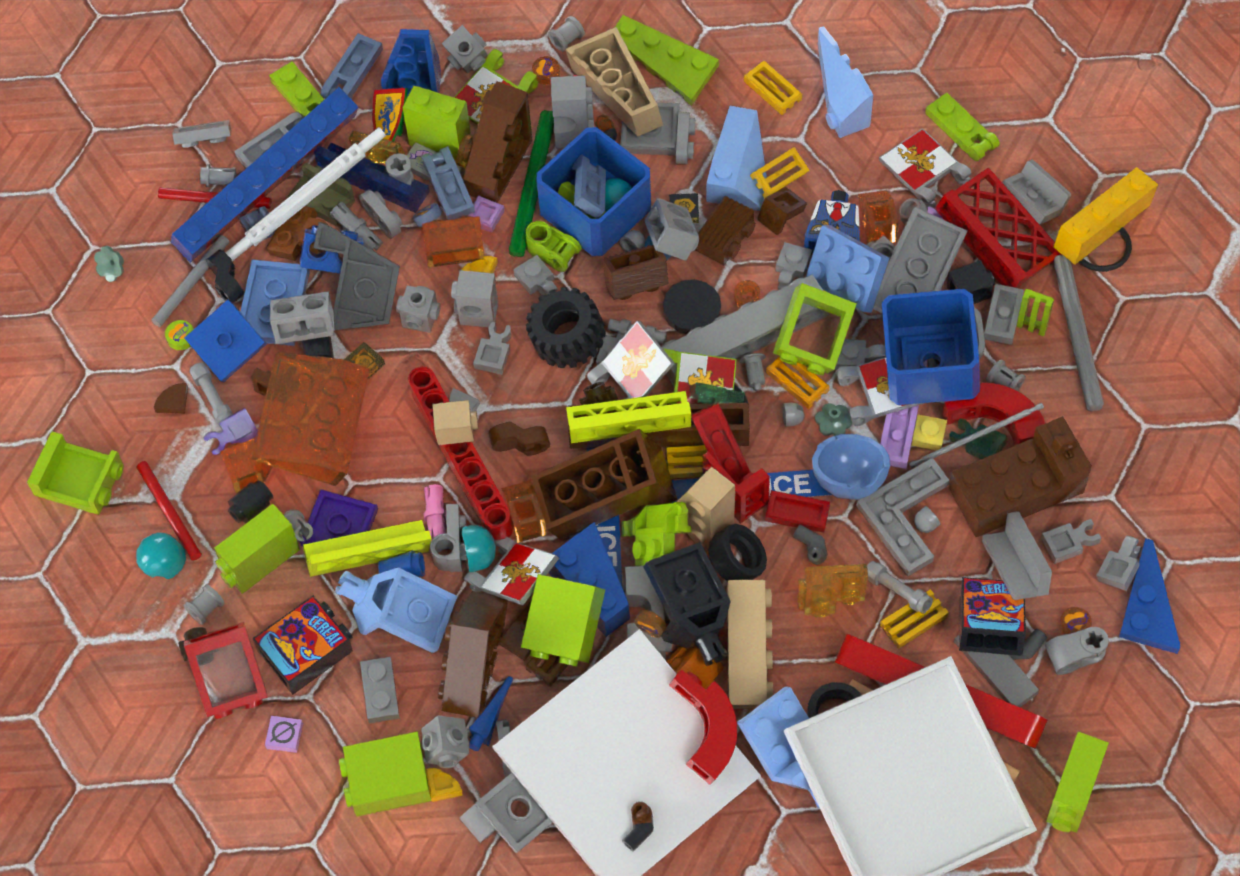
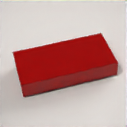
[765,490,830,533]

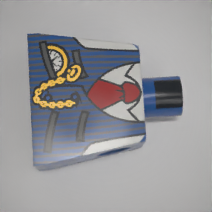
[804,190,860,253]

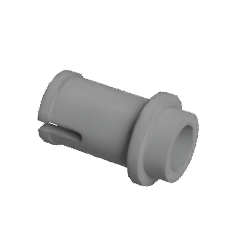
[200,164,236,187]
[283,509,313,541]

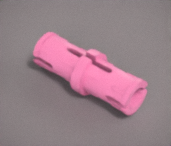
[424,484,447,541]

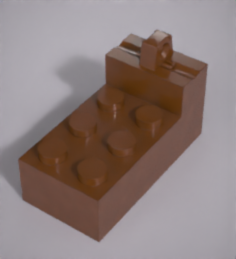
[949,416,1092,537]
[531,429,678,540]

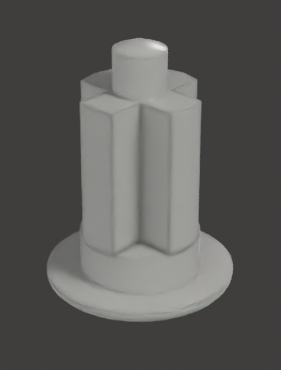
[739,353,766,391]

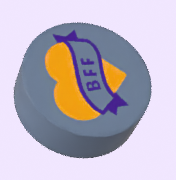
[413,203,442,227]

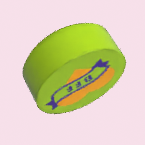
[165,320,194,350]

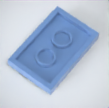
[805,225,889,313]
[240,260,310,346]

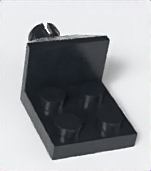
[643,542,731,666]

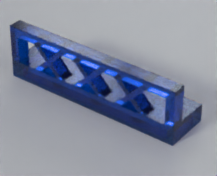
[314,143,430,213]

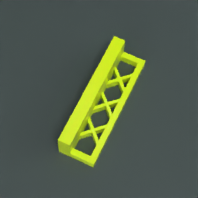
[566,391,691,443]
[303,520,432,577]

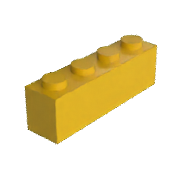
[1054,167,1158,265]

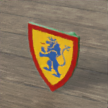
[372,88,408,154]

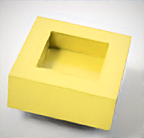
[911,414,947,451]

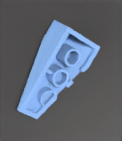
[817,26,873,138]
[706,106,767,211]

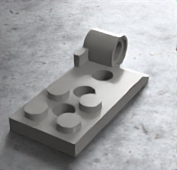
[459,773,553,853]

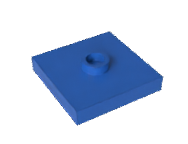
[185,299,267,383]

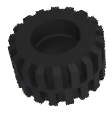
[526,287,606,368]

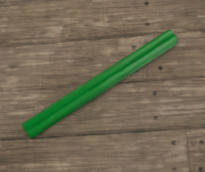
[509,110,554,257]

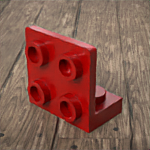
[702,452,770,524]

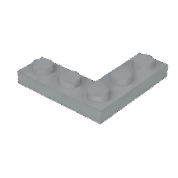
[857,457,950,576]

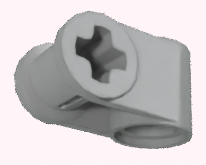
[1045,627,1109,675]

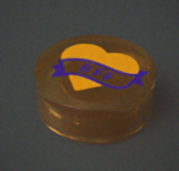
[532,56,560,85]
[1059,607,1092,635]
[634,610,667,638]

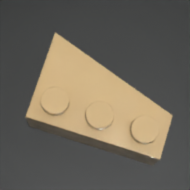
[677,467,735,548]

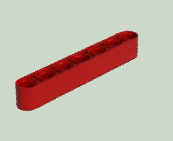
[408,366,513,541]
[835,634,1048,749]

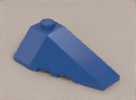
[381,29,441,98]

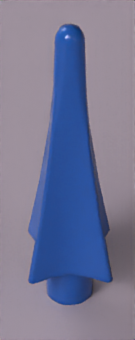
[468,676,513,751]

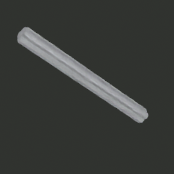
[1053,255,1104,412]

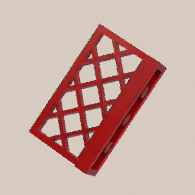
[935,167,1062,288]

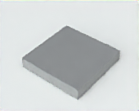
[620,103,680,156]

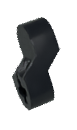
[206,249,244,303]

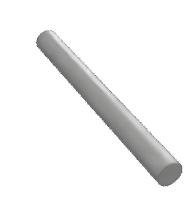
[151,235,230,327]

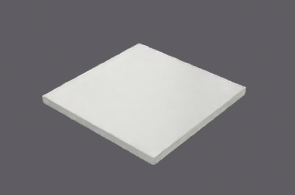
[492,629,761,876]
[783,656,1037,876]

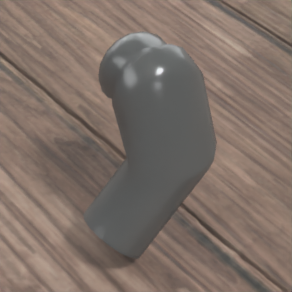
[793,524,828,565]
[1009,629,1047,660]

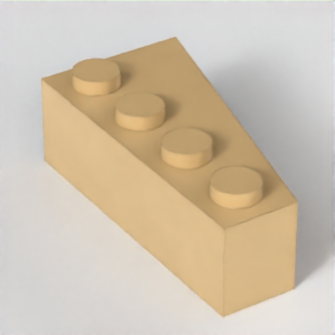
[565,27,663,137]
[727,580,773,709]

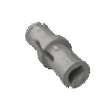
[330,202,383,251]

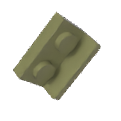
[288,163,355,226]

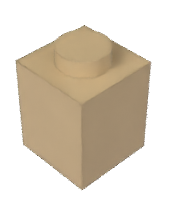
[433,400,479,445]

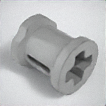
[548,16,585,52]
[386,153,414,190]
[986,359,1026,391]
[183,584,225,625]

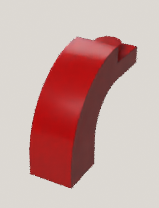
[942,383,1045,446]
[669,669,737,785]

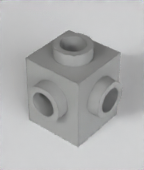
[442,25,488,73]
[396,285,440,333]
[421,715,469,768]

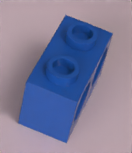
[300,225,364,274]

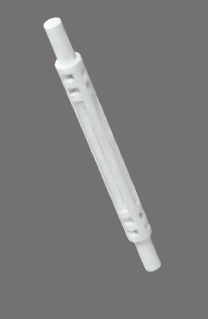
[225,127,386,262]

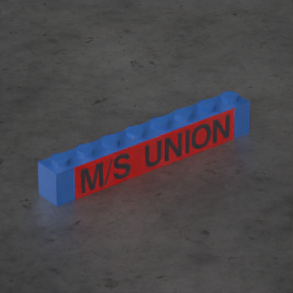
[171,87,359,263]

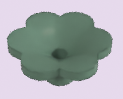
[94,246,124,282]
[815,403,853,436]

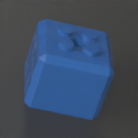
[537,127,651,256]
[882,289,980,405]

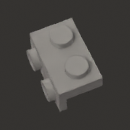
[1003,159,1071,225]

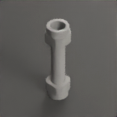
[189,362,233,428]
[863,561,933,614]

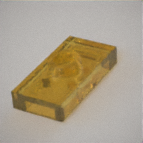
[348,131,405,164]

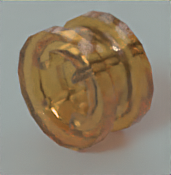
[734,280,760,308]

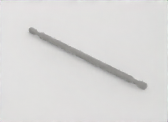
[909,403,1044,468]

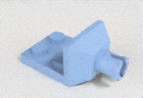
[335,567,457,653]
[737,687,820,809]

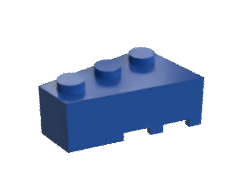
[549,522,630,637]

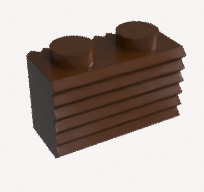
[695,196,756,265]
[603,245,669,300]

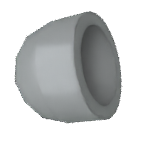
[620,230,645,252]
[783,402,805,427]
[914,506,941,533]

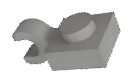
[775,242,812,290]
[513,255,558,297]
[835,339,886,370]
[1096,535,1141,591]

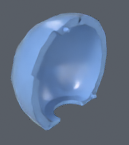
[812,434,890,500]

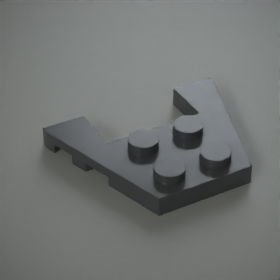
[314,222,400,330]

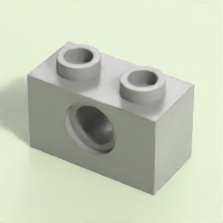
[451,270,498,328]

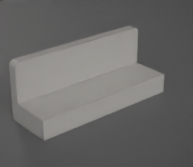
[982,511,1052,600]

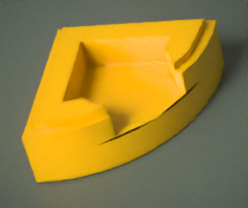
[462,256,498,273]
[425,768,463,802]

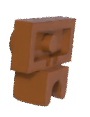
[267,206,328,261]

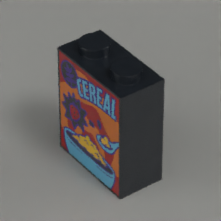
[959,577,1026,656]
[253,595,353,695]

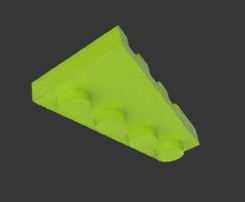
[614,15,719,106]

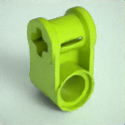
[526,221,582,272]

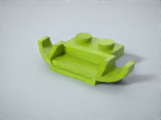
[621,502,691,566]

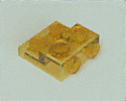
[797,564,868,618]

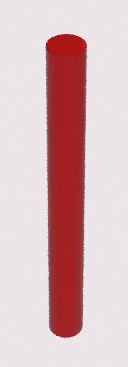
[158,187,272,209]
[136,461,202,561]

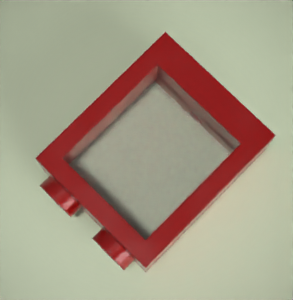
[184,622,268,719]

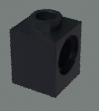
[947,260,995,304]

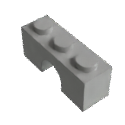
[551,76,594,149]
[625,566,672,660]

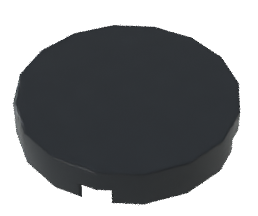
[663,279,721,334]

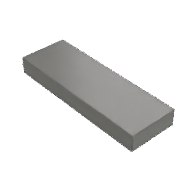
[954,635,1039,707]

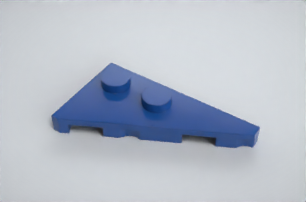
[1119,538,1180,654]

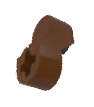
[488,421,550,456]

